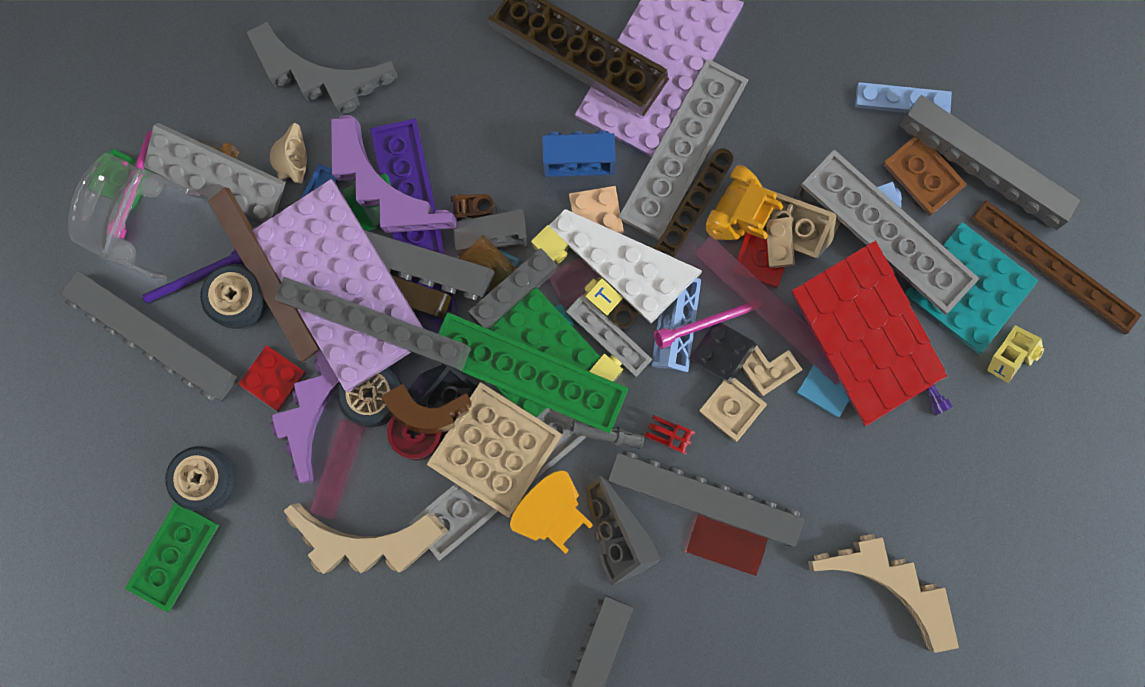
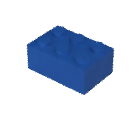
[543,131,616,177]

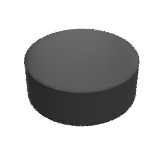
[794,185,817,205]

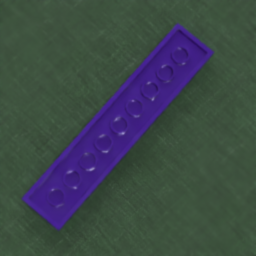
[370,118,459,334]

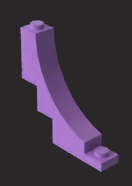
[331,115,456,233]

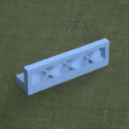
[651,278,701,372]

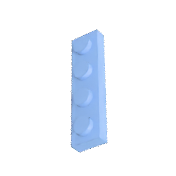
[855,82,952,113]

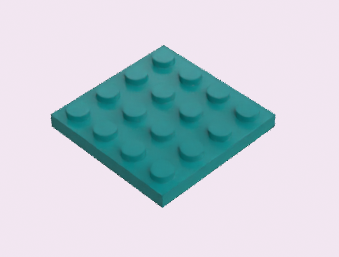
[905,222,1039,354]

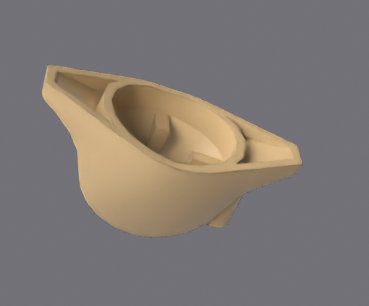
[270,123,307,184]

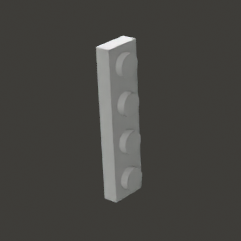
[566,294,653,378]

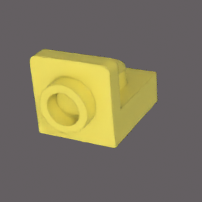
[1005,325,1044,366]

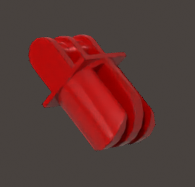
[644,414,695,455]

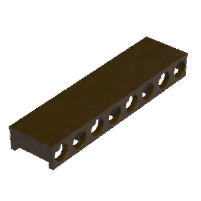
[488,0,669,117]

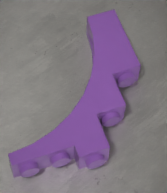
[270,351,340,484]

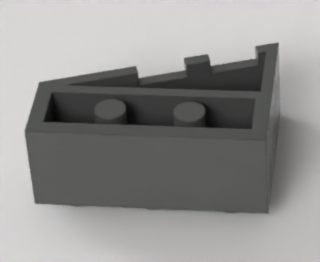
[454,209,528,256]

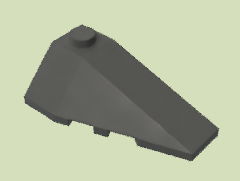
[586,476,661,586]

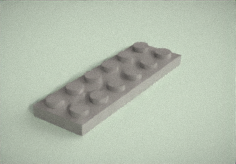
[144,123,286,223]

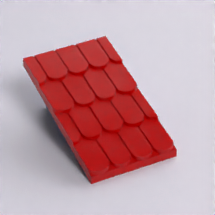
[791,240,947,427]

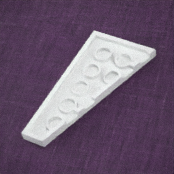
[549,209,702,323]

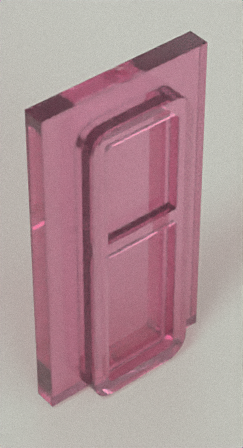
[549,258,606,308]

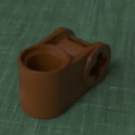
[450,194,497,222]

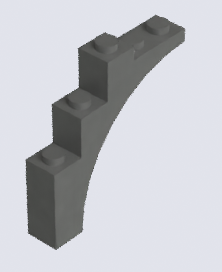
[247,22,398,114]

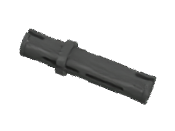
[570,419,644,449]

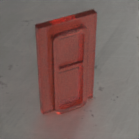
[686,515,768,576]

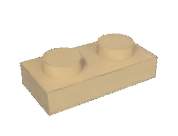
[766,217,795,269]

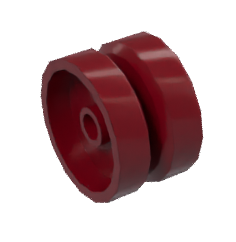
[387,407,444,461]

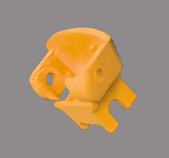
[706,165,783,241]
[510,470,593,554]

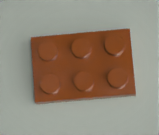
[882,136,967,216]

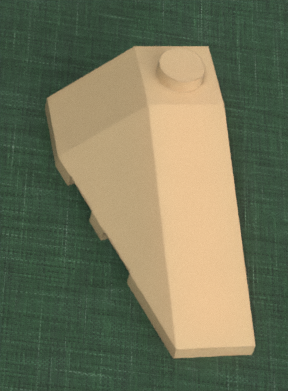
[764,188,841,259]

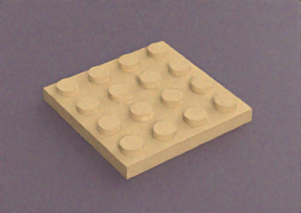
[427,382,563,518]

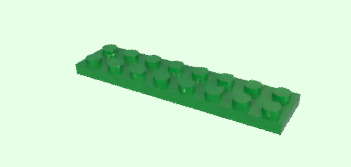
[438,312,629,434]

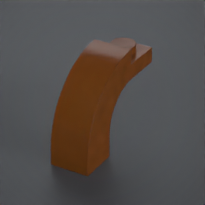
[381,384,471,434]

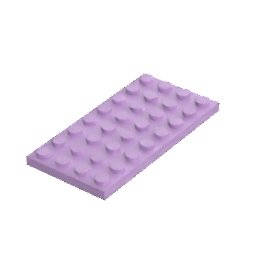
[575,0,744,158]
[252,179,423,393]

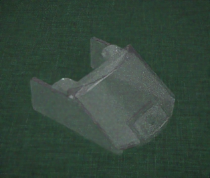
[68,152,201,280]

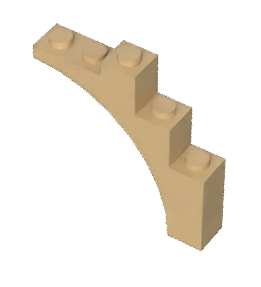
[284,503,448,574]
[808,534,959,653]

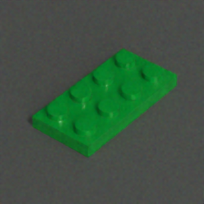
[125,502,220,613]

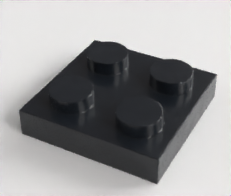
[689,323,757,384]

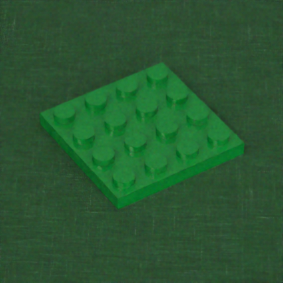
[489,287,601,417]

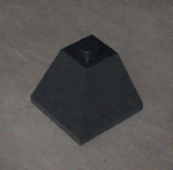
[407,364,477,408]

